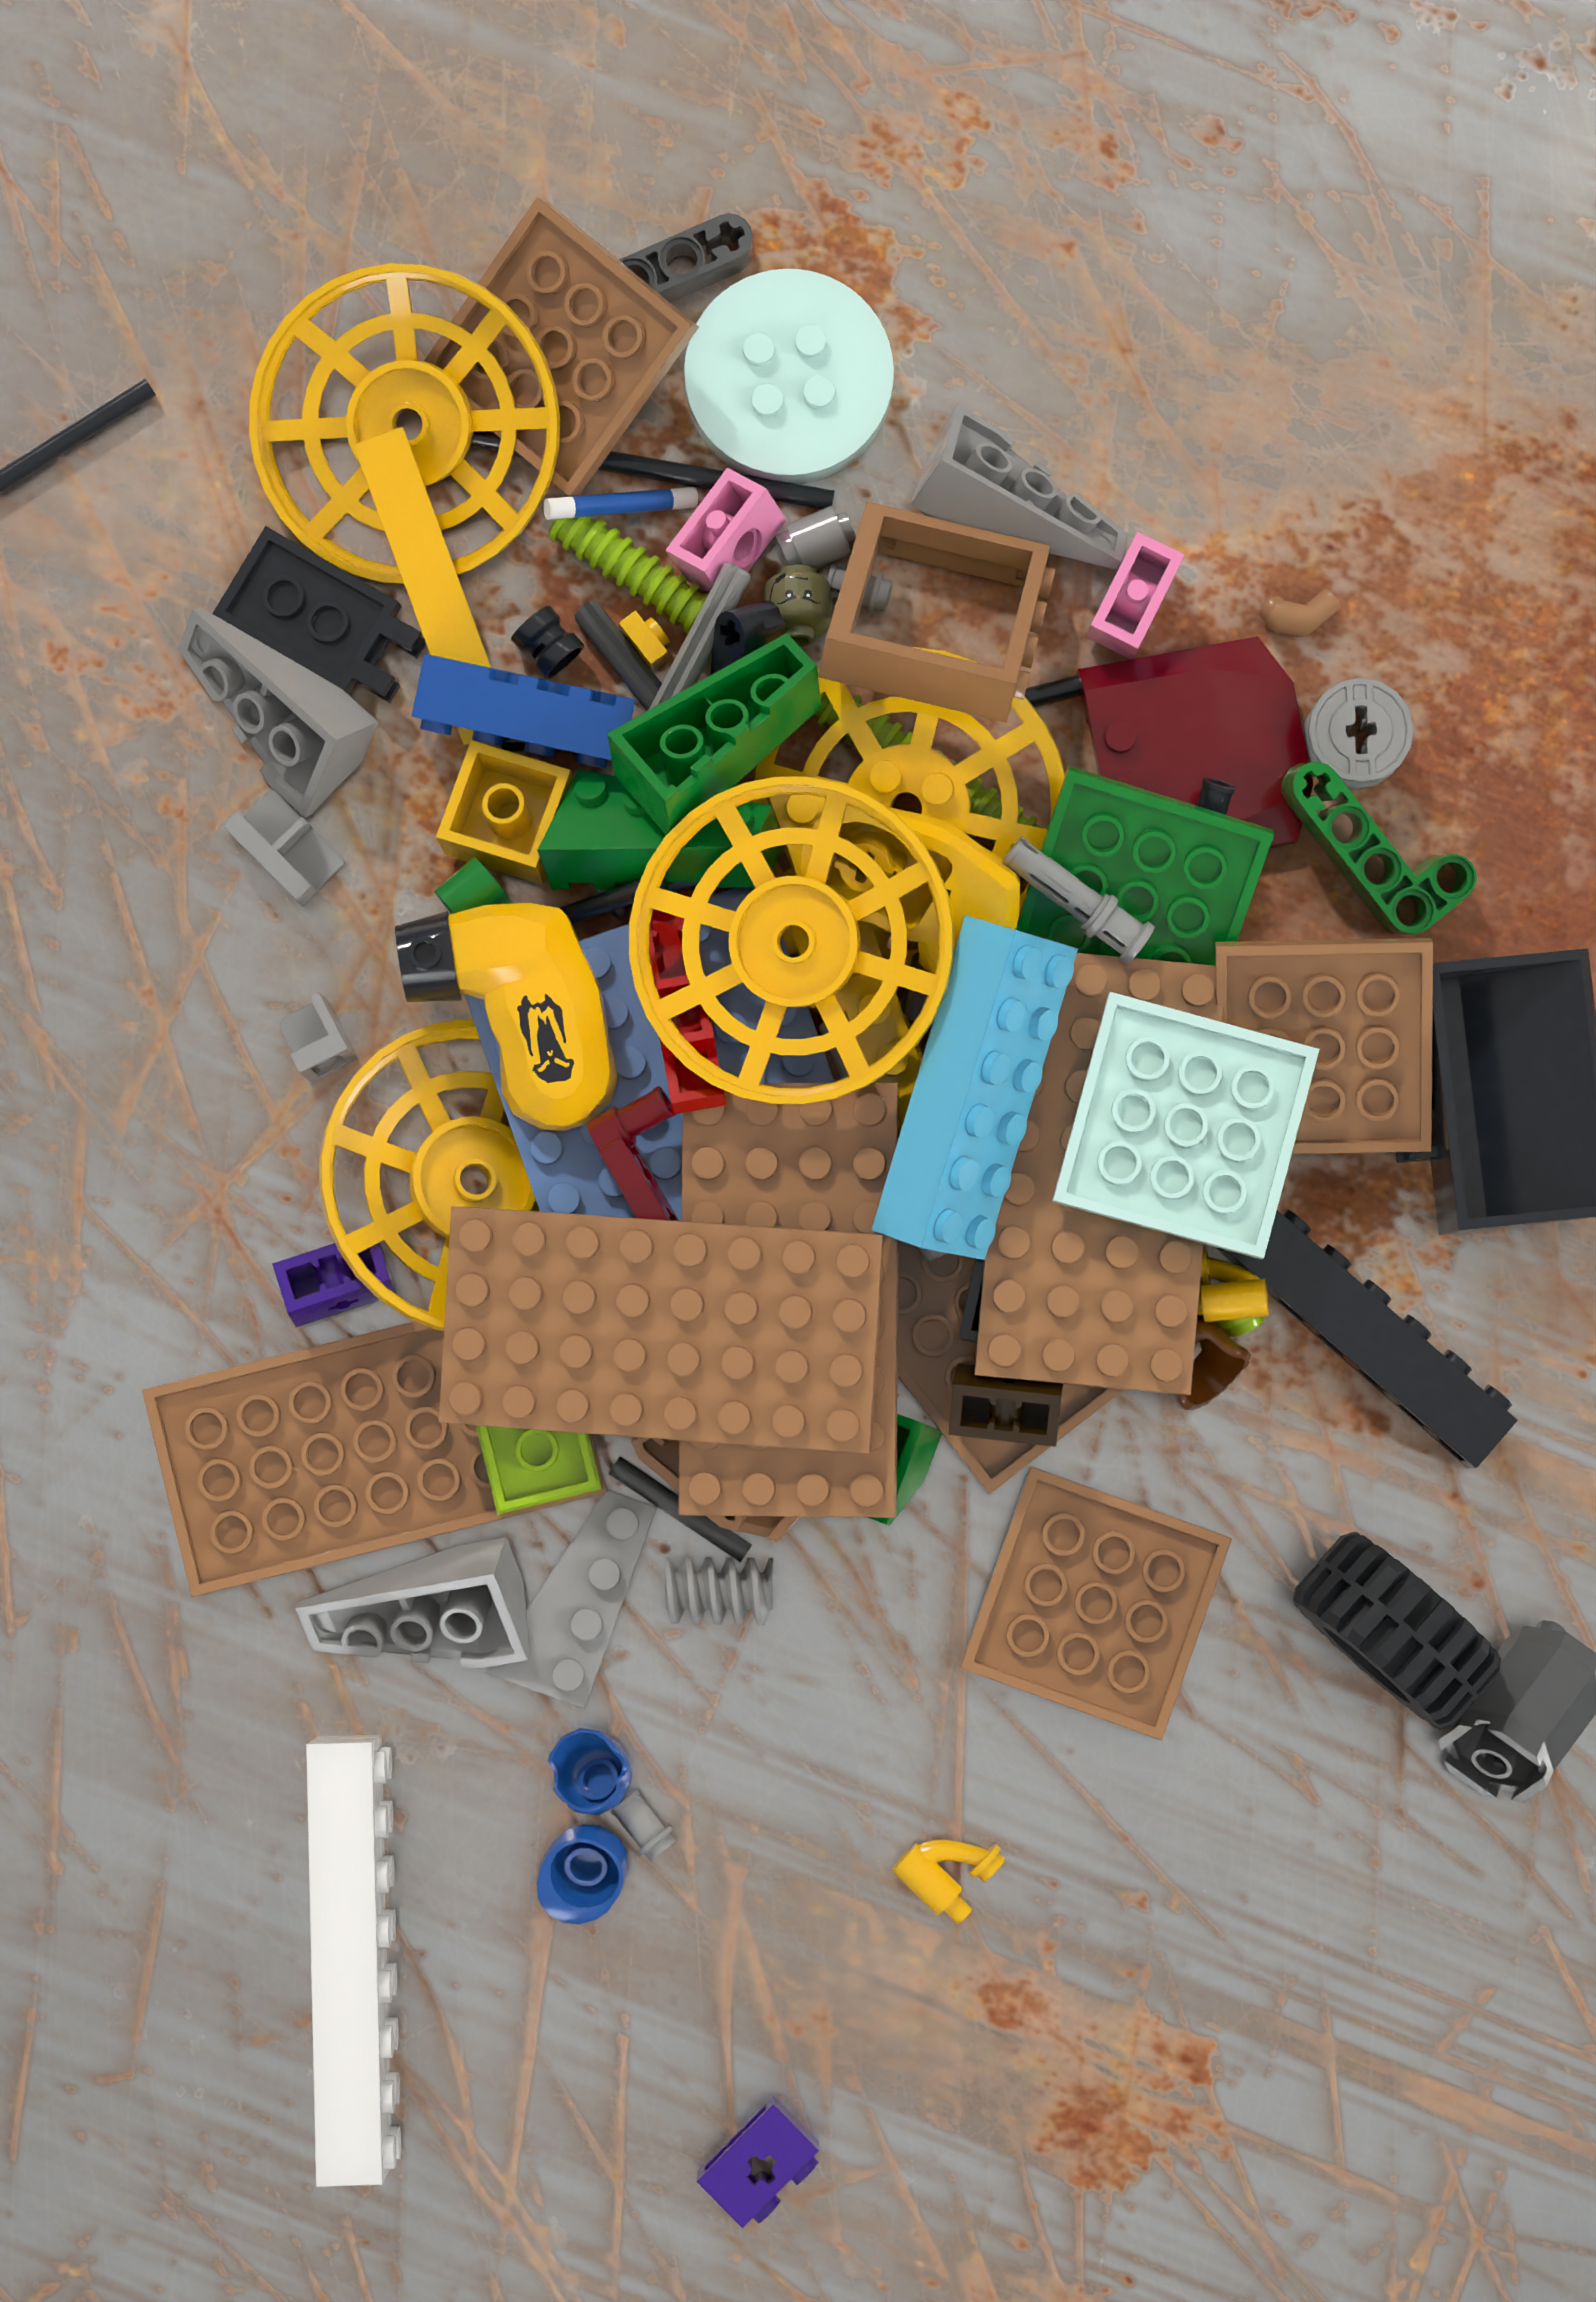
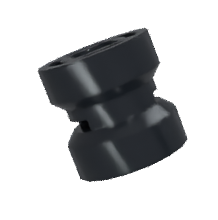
[511,605,585,680]

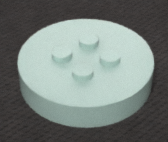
[684,269,894,484]

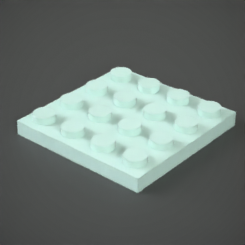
[1052,992,1320,1260]

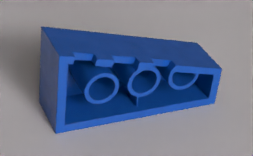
[411,654,636,768]

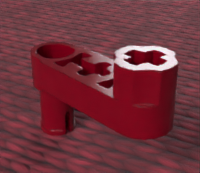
[586,1086,679,1221]

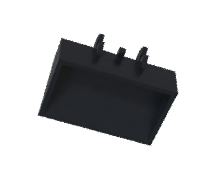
[1396,949,1596,1235]

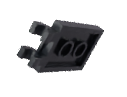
[212,526,426,704]

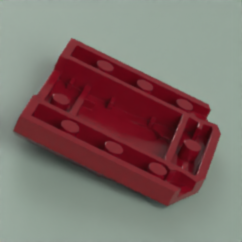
[1077,636,1313,848]

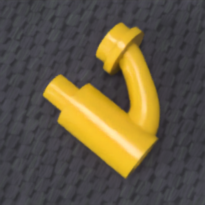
[1197,1248,1269,1322]
[891,1839,1006,1924]

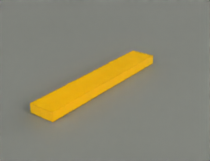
[353,427,491,745]

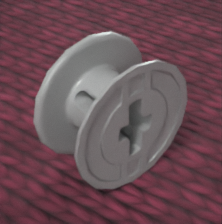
[1303,678,1414,790]

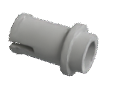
[827,564,893,614]
[610,1790,676,1861]

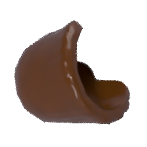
[1175,1315,1251,1410]

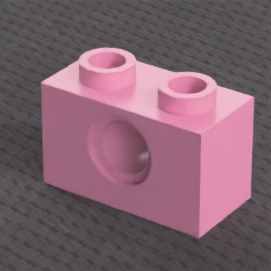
[666,468,786,592]
[1086,532,1185,659]

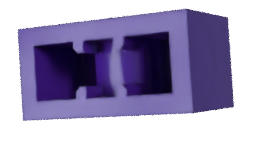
[272,1243,397,1327]
[697,2096,819,2229]

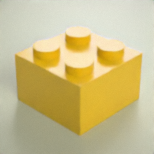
[436,740,574,885]

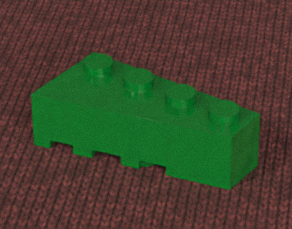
[537,769,784,890]

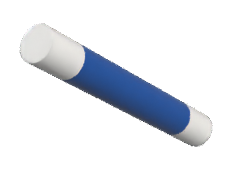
[543,487,698,520]

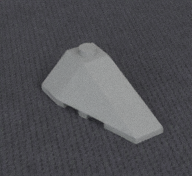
[911,404,1128,570]
[178,607,379,818]
[295,1537,530,1669]

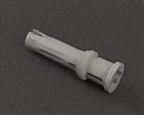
[1002,836,1155,965]

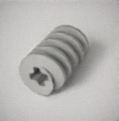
[665,1557,773,1625]

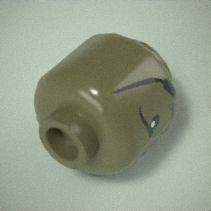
[763,564,832,647]

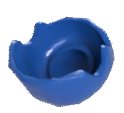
[548,1728,632,1815]

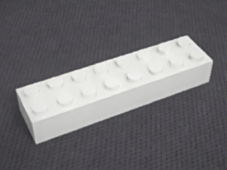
[306,1734,401,2187]

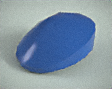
[537,1824,629,1924]

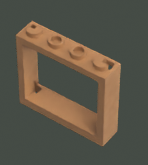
[819,501,1056,723]

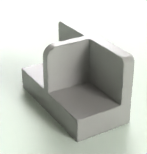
[222,790,345,907]
[280,992,358,1082]

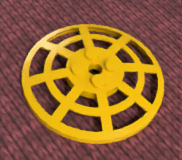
[249,263,560,584]
[752,647,1065,965]
[629,777,954,1104]
[319,1019,540,1331]

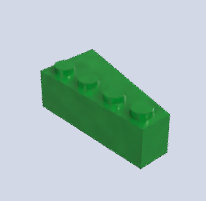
[607,633,821,835]

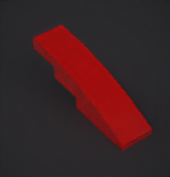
[649,893,726,1115]

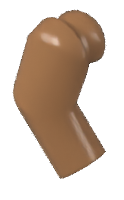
[1260,588,1341,637]

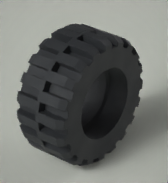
[1293,1532,1501,1730]

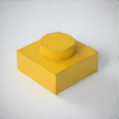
[619,610,670,672]

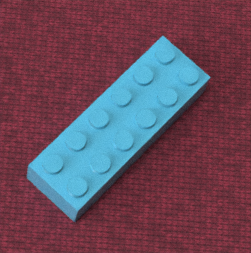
[871,915,1078,1260]

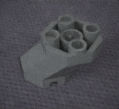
[1438,1620,1596,1803]

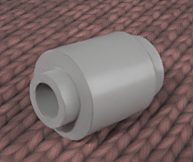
[776,506,856,569]

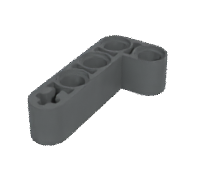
[619,213,753,303]

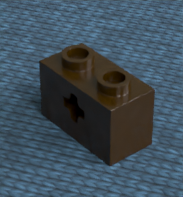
[949,1363,1063,1447]

